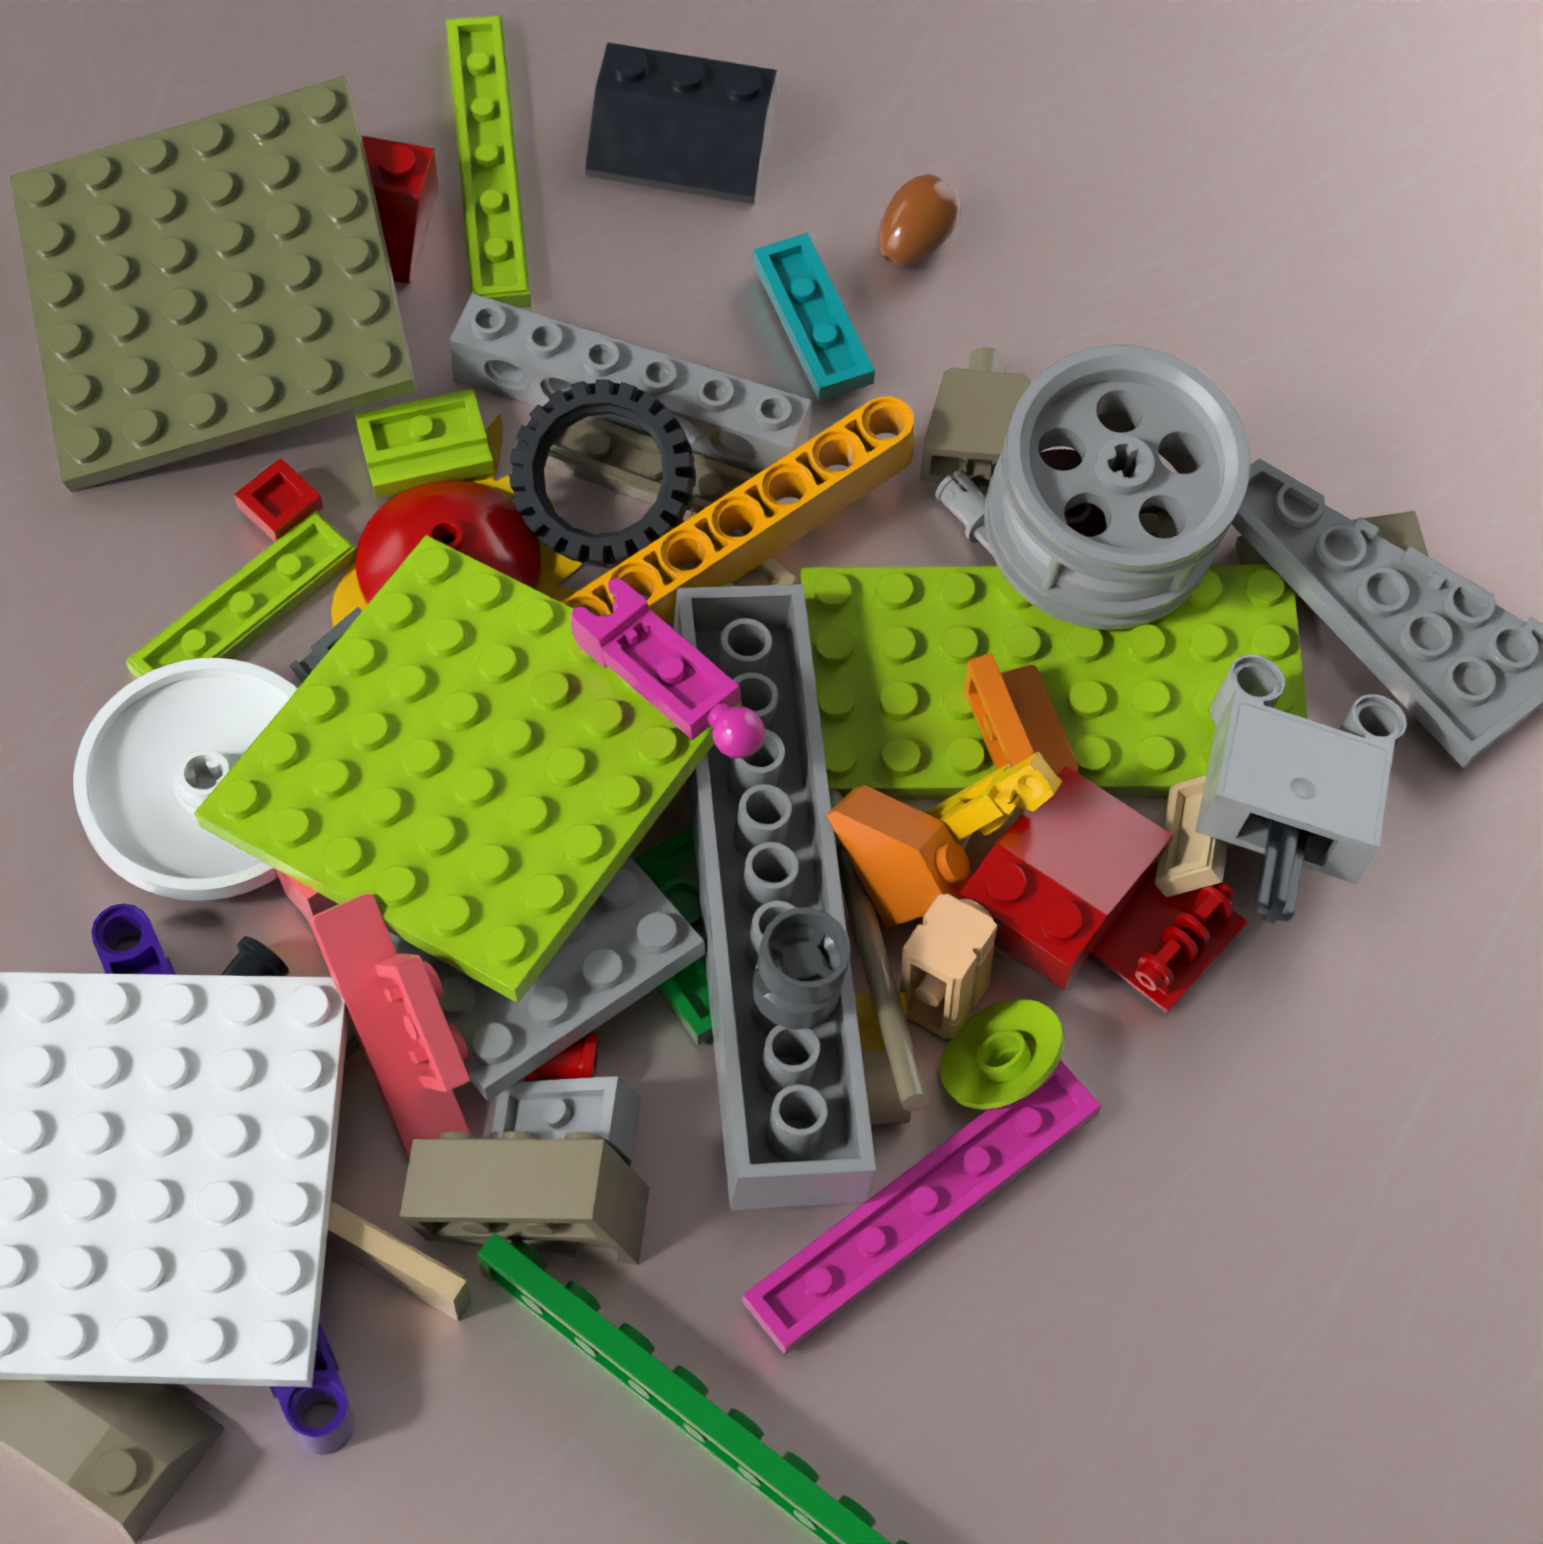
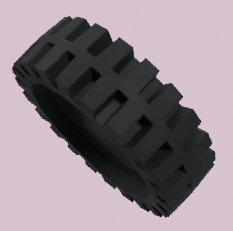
[509,379,696,567]

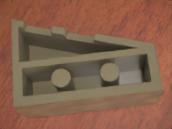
[399,1131,649,1265]

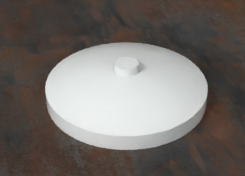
[73,658,298,901]

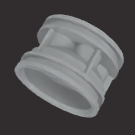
[984,344,1250,630]

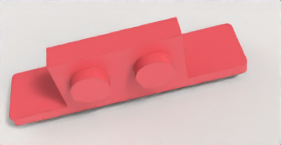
[310,893,471,1162]

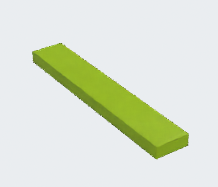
[446,15,531,307]

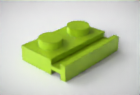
[355,388,494,499]

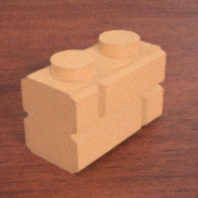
[900,894,997,1040]

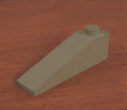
[0,1379,224,1544]

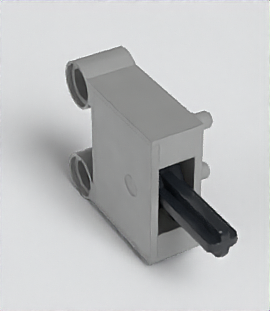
[1195,654,1407,924]

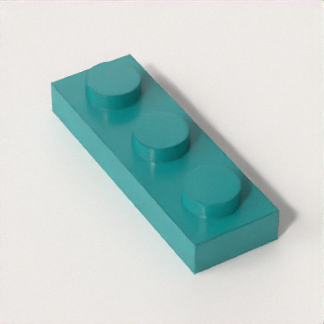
[753,233,875,401]

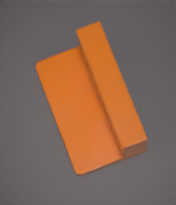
[963,653,1079,775]

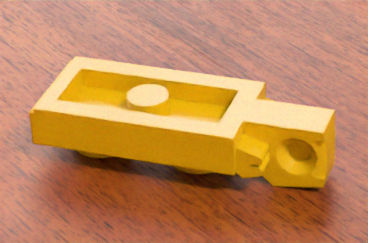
[924,751,1062,846]

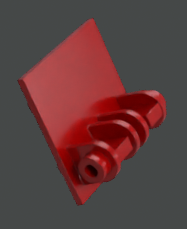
[1091,859,1248,1014]

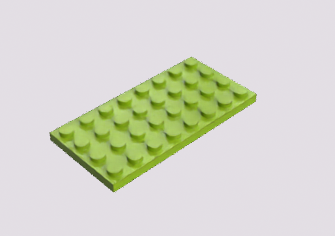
[800,564,1308,799]

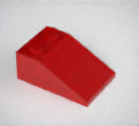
[958,765,1174,991]

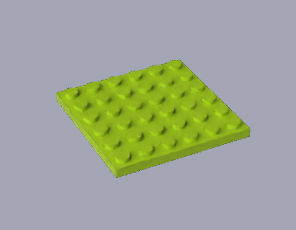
[194,535,742,1003]

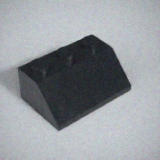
[585,42,777,204]

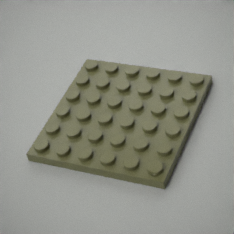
[10,76,418,492]

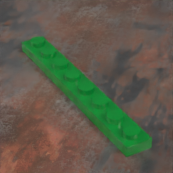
[477,1232,909,1544]

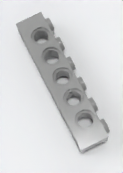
[449,293,812,475]

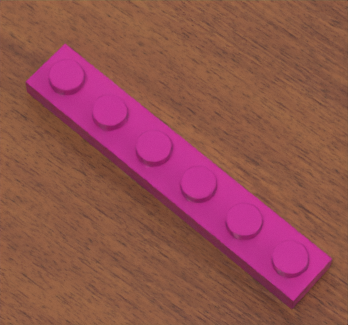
[742,1059,1101,1355]

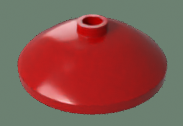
[355,480,541,605]

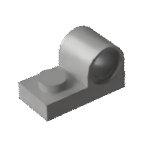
[491,1076,641,1166]

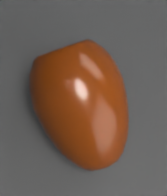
[879,174,961,266]

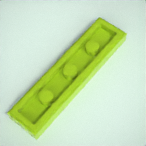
[126,510,356,678]

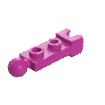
[570,578,765,759]

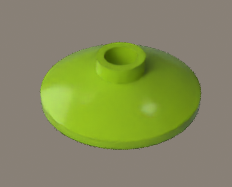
[940,999,1065,1109]

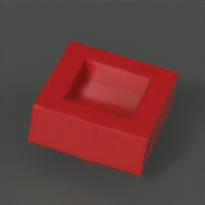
[234,458,324,542]

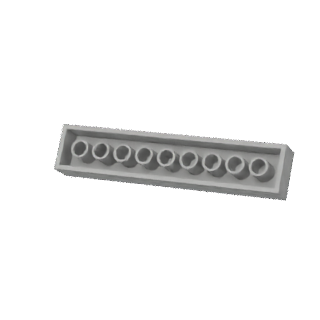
[672,584,876,1210]

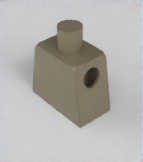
[920,348,1031,486]

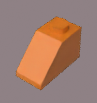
[826,785,973,928]

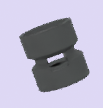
[752,908,851,1029]

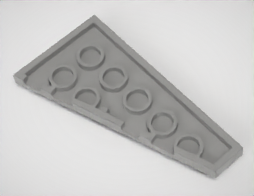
[1232,458,1543,768]

